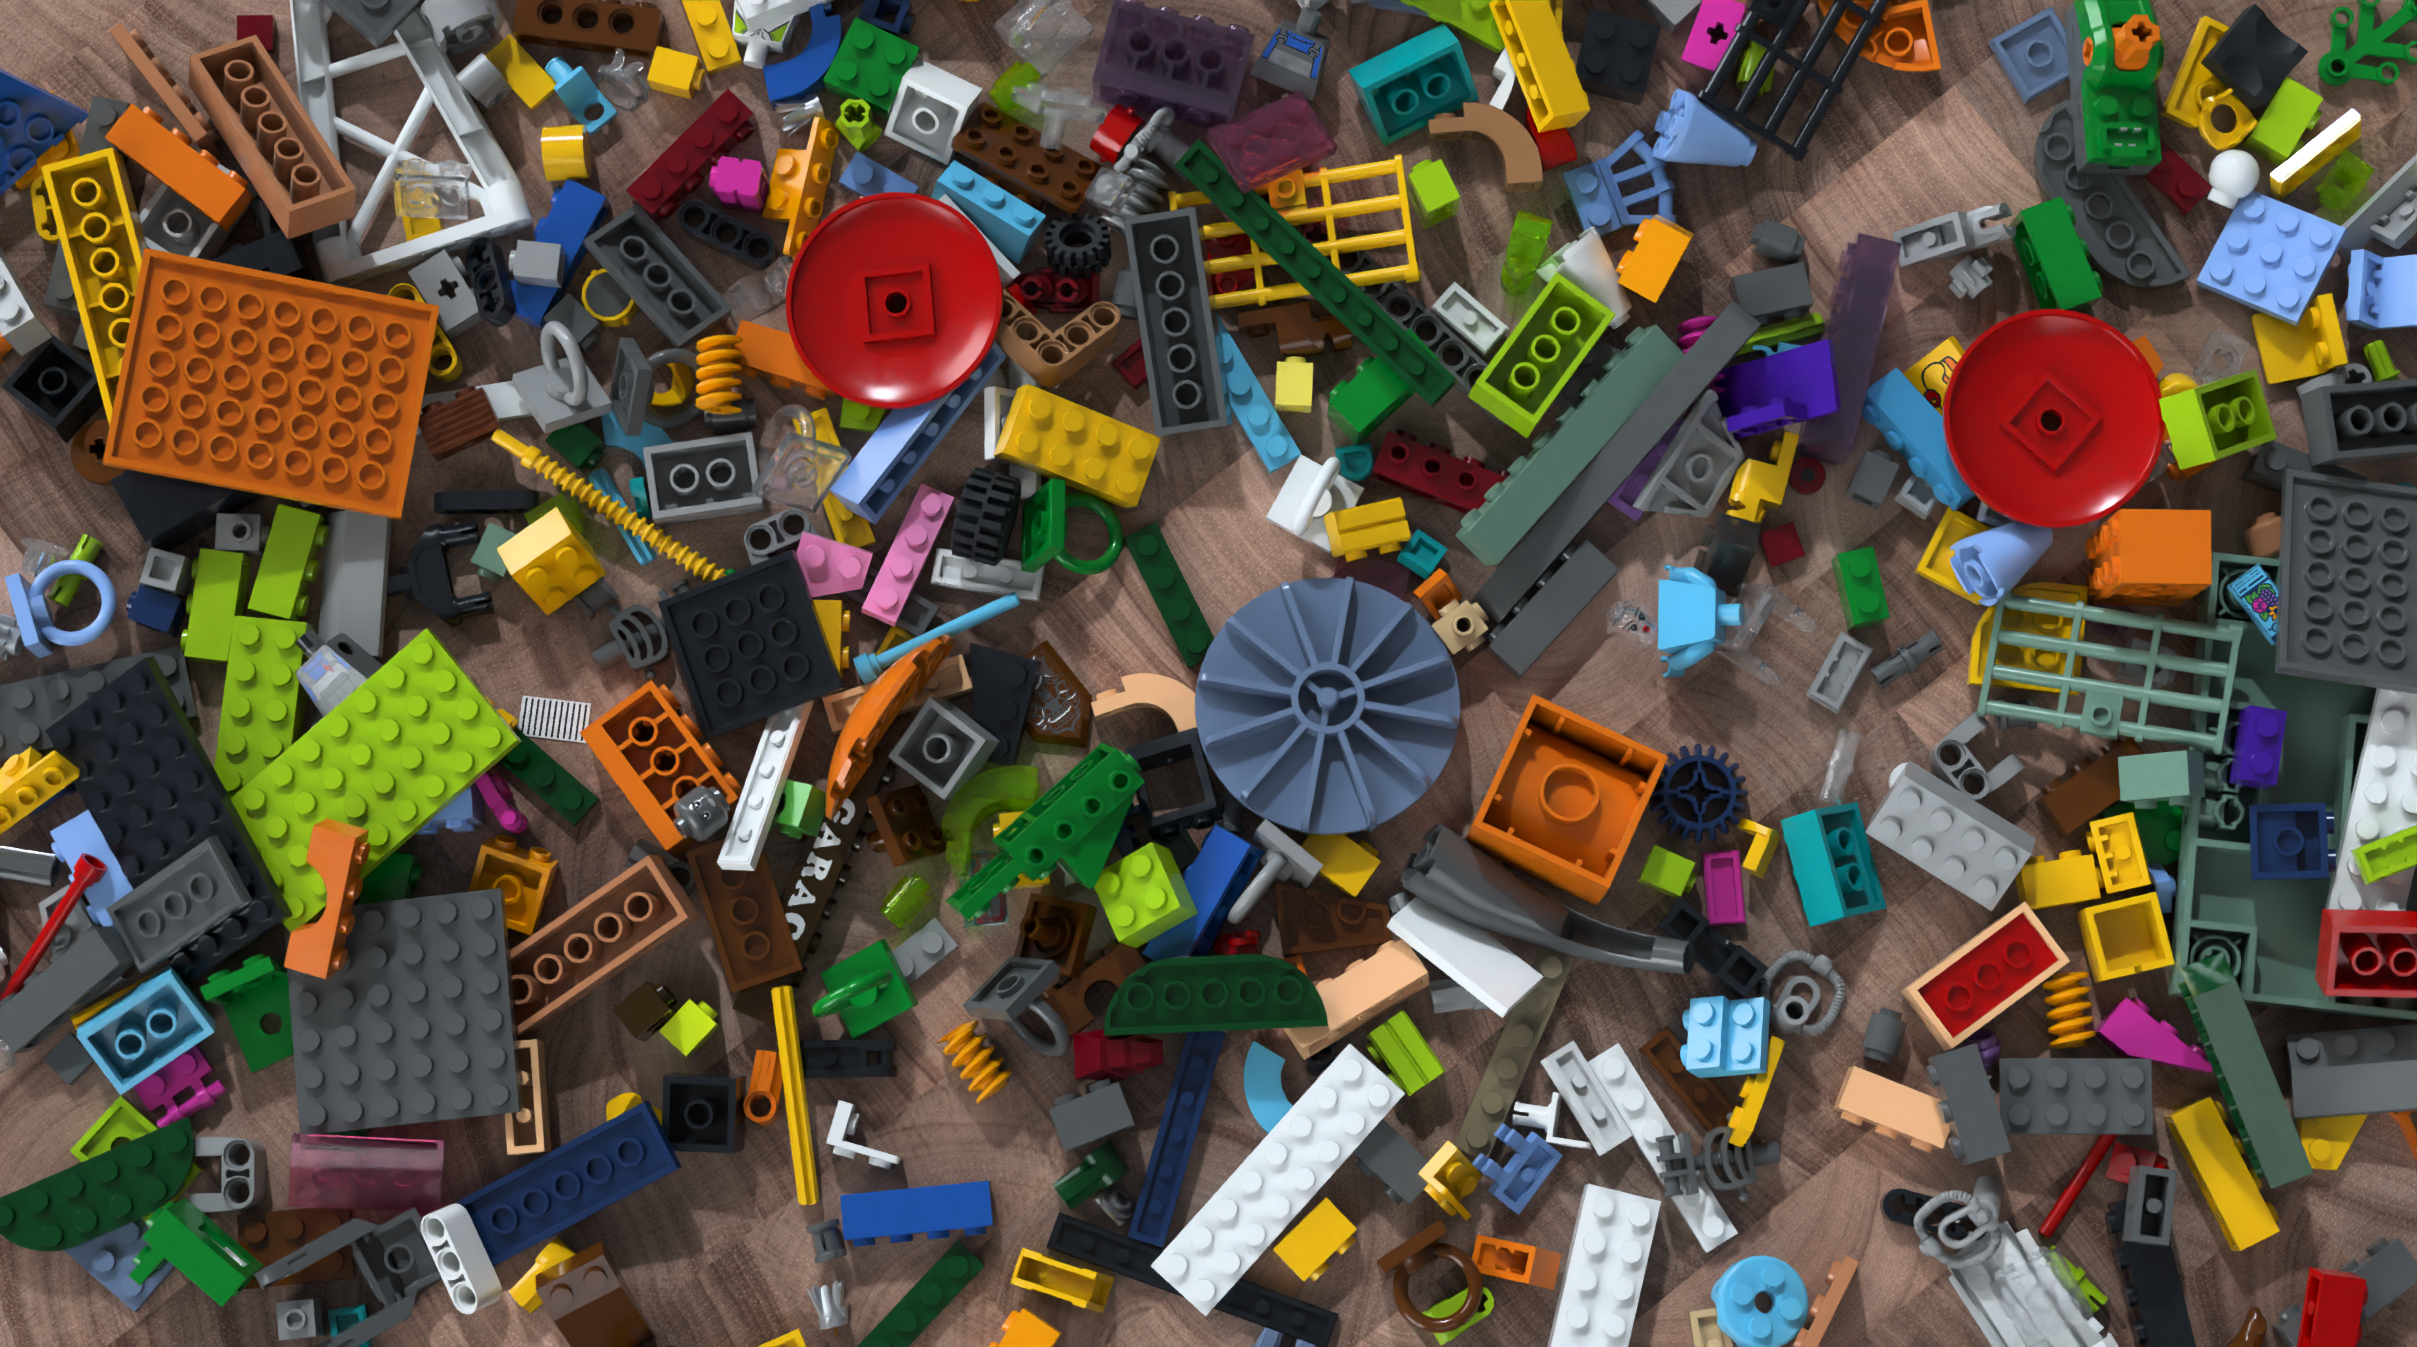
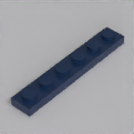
[1127,1031,1226,1247]

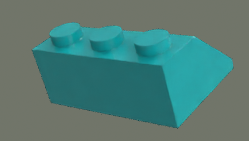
[1348,23,1479,146]
[1780,802,1887,927]

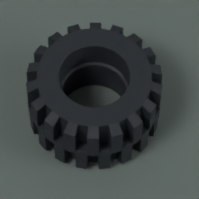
[950,467,1021,566]

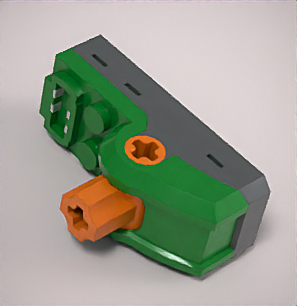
[2064,0,2164,175]

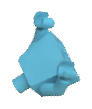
[1658,565,1745,678]

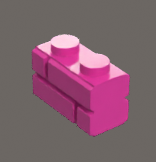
[709,156,769,214]

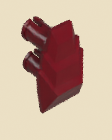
[1015,266,1101,314]
[1073,1029,1164,1080]

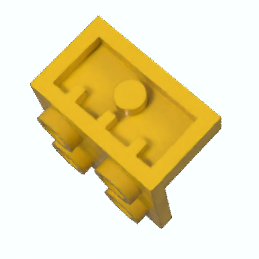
[2251,293,2348,385]

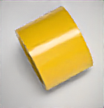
[541,124,591,181]

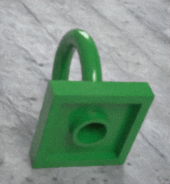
[1021,478,1124,575]
[811,939,919,1039]

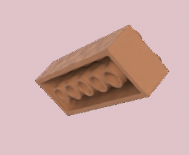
[189,35,356,240]
[509,855,701,1040]

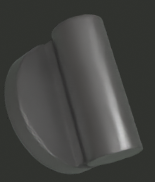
[1093,1186,1134,1228]

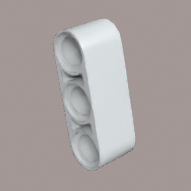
[421,1203,502,1315]

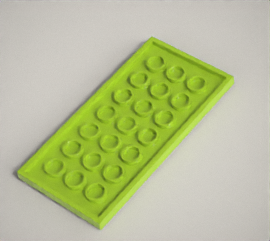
[230,628,522,932]

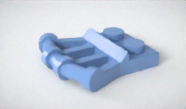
[1562,129,1676,238]

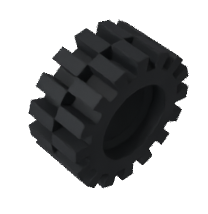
[1045,212,1111,279]

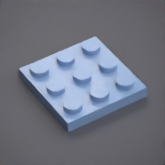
[2197,191,2346,327]

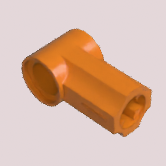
[743,1050,783,1126]

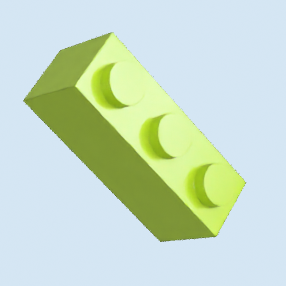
[248,503,330,622]
[180,548,252,665]

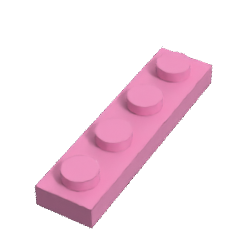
[861,483,955,627]

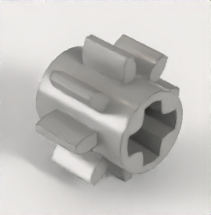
[1948,255,1994,300]
[0,613,24,661]

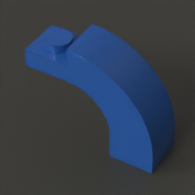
[762,2,845,111]

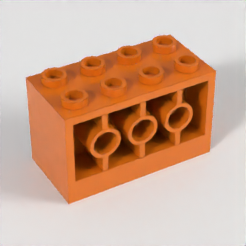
[2085,509,2212,607]
[579,680,743,857]

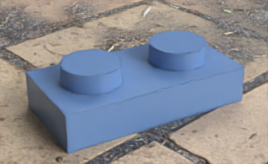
[839,151,919,197]

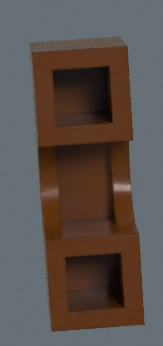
[1041,938,1146,1039]

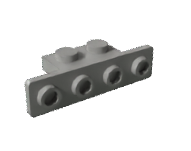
[2338,154,2417,261]

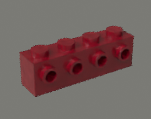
[626,89,758,224]
[1371,430,1510,515]

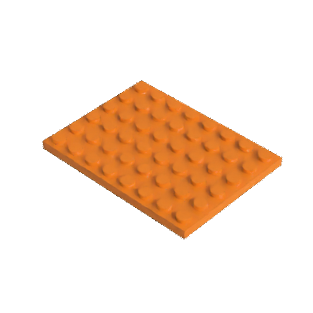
[103,248,440,520]

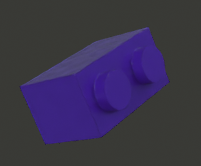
[2229,705,2287,790]

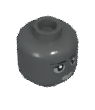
[673,786,730,841]

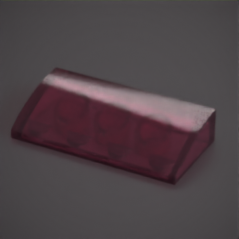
[288,1133,444,1213]

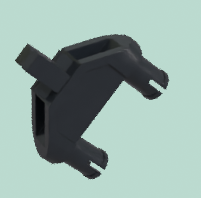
[387,521,494,627]

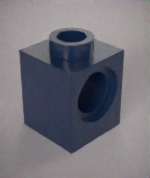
[126,584,186,638]

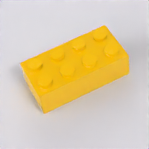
[993,384,1161,509]

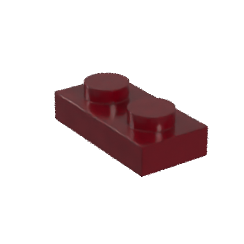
[2142,138,2212,215]

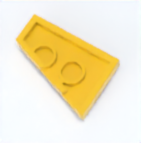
[2160,15,2229,130]

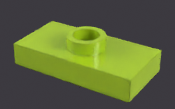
[2351,825,2417,885]

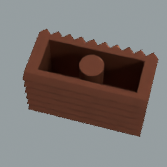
[418,386,504,462]

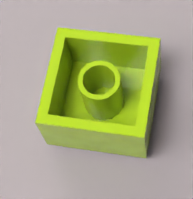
[1094,842,1198,948]

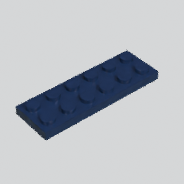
[455,1101,682,1267]

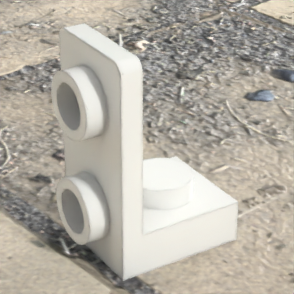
[826,1100,902,1169]

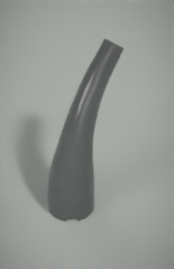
[1400,823,1695,975]

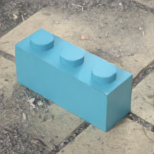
[931,160,1046,264]

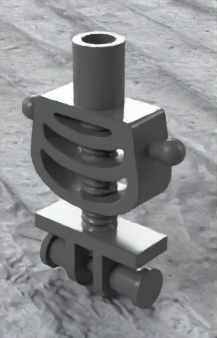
[592,579,691,681]
[1655,1112,1781,1202]

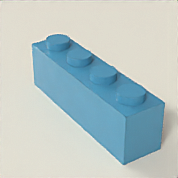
[1858,367,1976,512]

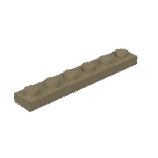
[1453,946,1575,1158]

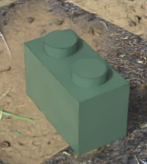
[2118,750,2205,809]

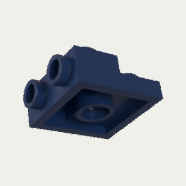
[2249,803,2336,881]

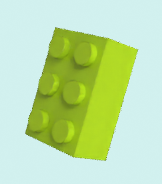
[2158,369,2277,470]

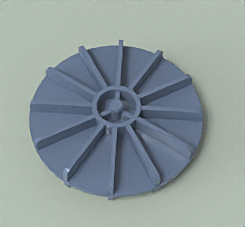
[1195,576,1460,835]

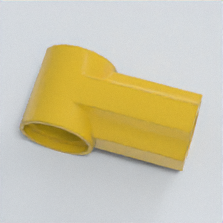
[508,1237,576,1314]

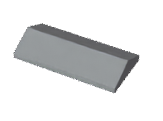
[318,510,392,658]

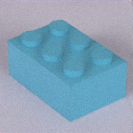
[76,963,215,1095]

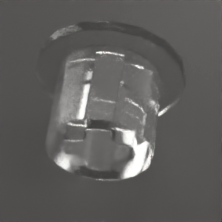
[20,537,68,577]

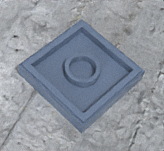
[1988,6,2069,104]

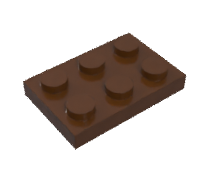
[237,1204,356,1290]

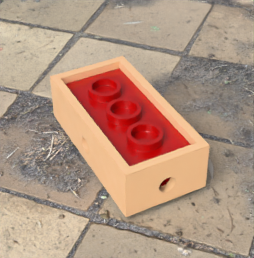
[1900,901,2070,1051]

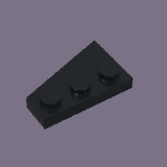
[970,643,1042,768]

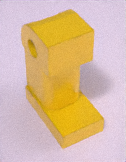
[1010,1247,1115,1313]

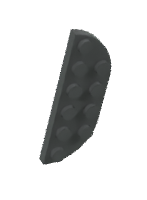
[2034,98,2191,289]

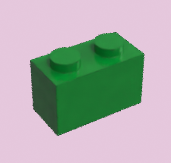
[1831,546,1890,631]

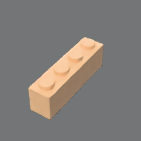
[1283,939,1429,1060]

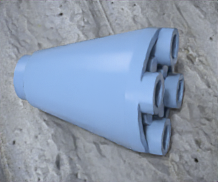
[1652,88,1757,167]

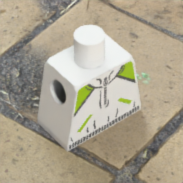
[732,0,802,69]

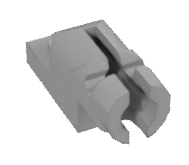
[1892,202,2016,268]

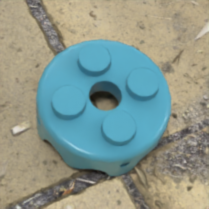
[1711,1255,1809,1347]

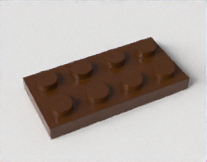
[686,839,804,993]

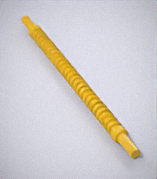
[491,428,726,582]

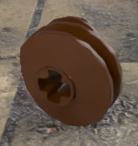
[71,419,128,486]

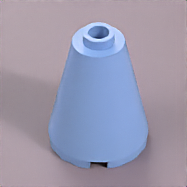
[1950,521,2054,606]

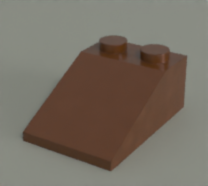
[535,1241,655,1347]

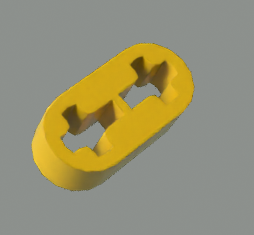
[31,175,60,245]

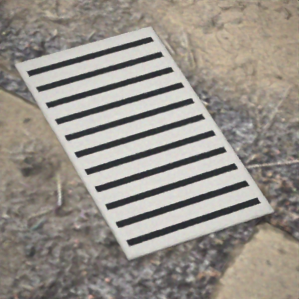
[518,696,591,743]

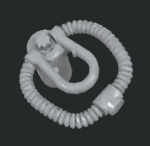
[1114,107,1190,183]
[1759,950,1846,1036]
[1913,1175,2004,1270]

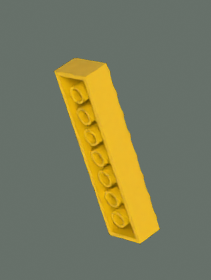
[41,147,147,427]

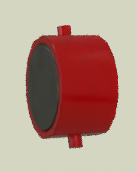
[1090,104,1145,165]

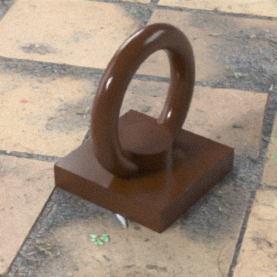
[1377,1219,1483,1333]

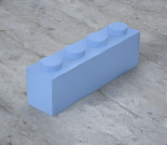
[50,809,134,939]

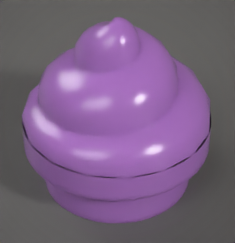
[1964,1030,2002,1070]

